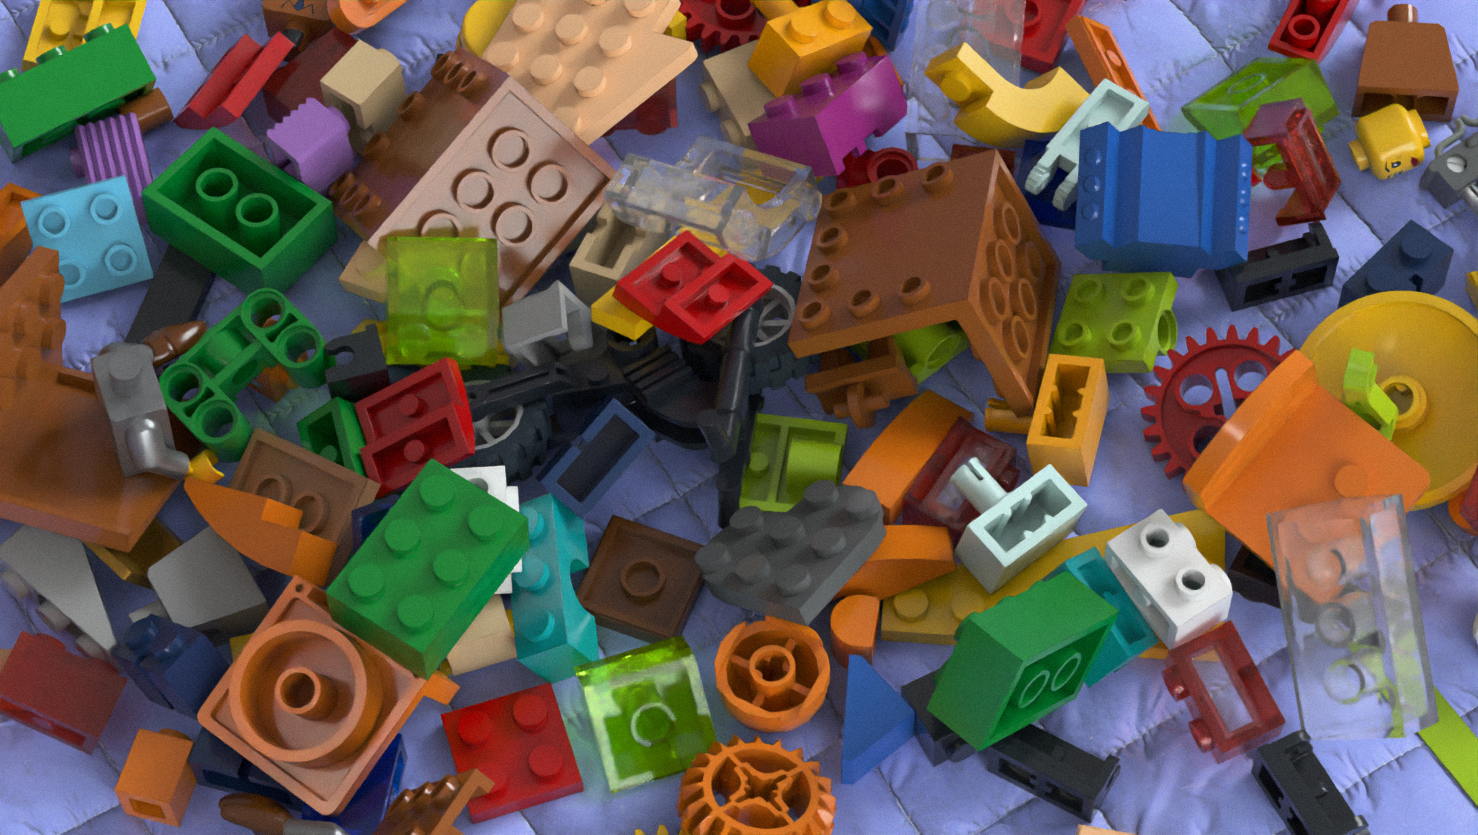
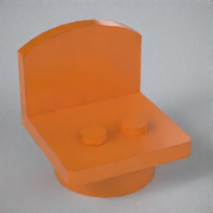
[1182,349,1430,606]
[197,575,460,817]

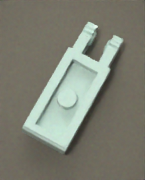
[1025,78,1150,211]

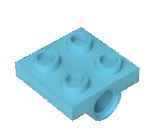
[21,174,154,303]

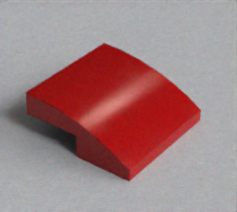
[173,31,295,130]
[612,229,773,345]
[354,357,475,501]

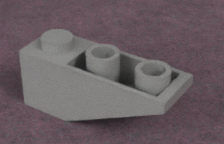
[0,524,124,676]

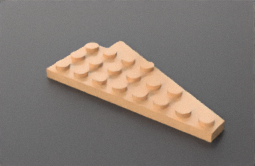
[338,0,698,305]

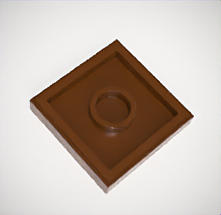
[575,514,705,651]

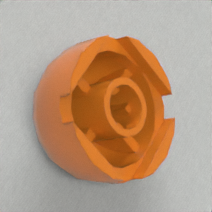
[714,615,830,734]

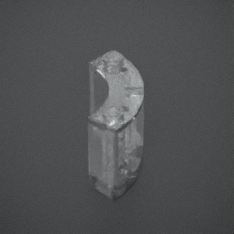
[603,135,822,262]

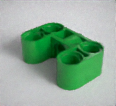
[158,288,337,463]

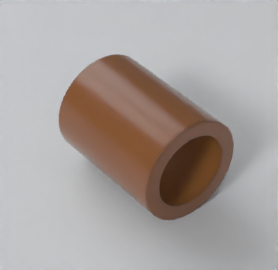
[116,87,174,134]

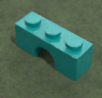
[511,493,601,684]

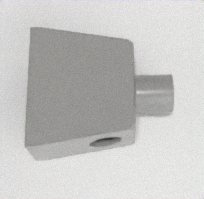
[128,526,270,648]

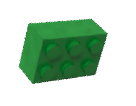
[0,23,156,164]
[141,126,338,295]
[325,458,530,681]
[926,571,1120,751]

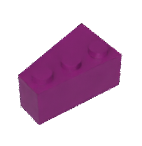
[747,51,910,181]

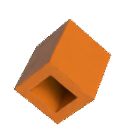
[114,728,197,827]

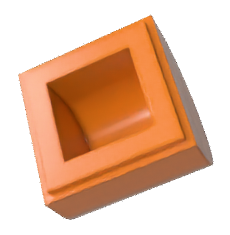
[830,595,880,669]

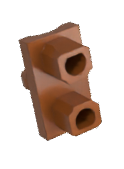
[805,336,918,430]

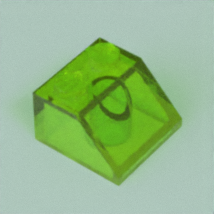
[1180,57,1340,169]
[383,236,499,365]
[573,635,717,794]

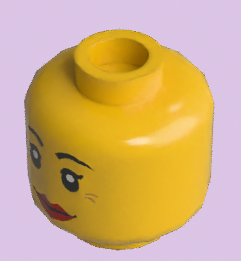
[1347,104,1431,180]

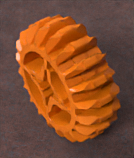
[676,733,836,835]

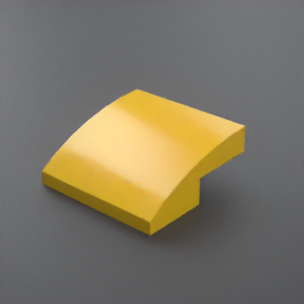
[21,0,147,71]

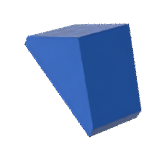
[841,655,915,785]

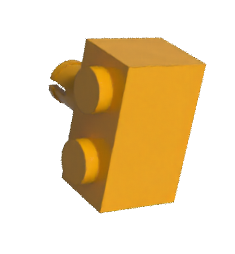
[747,0,873,98]
[984,353,1110,487]

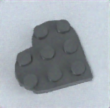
[694,480,886,626]

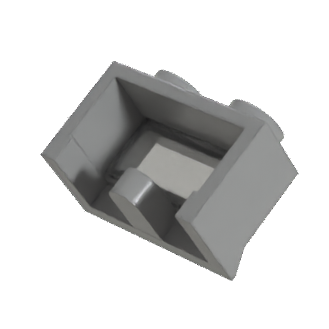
[499,280,608,369]

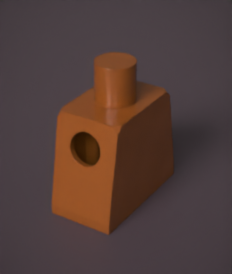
[1351,4,1459,122]

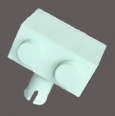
[949,457,1088,595]

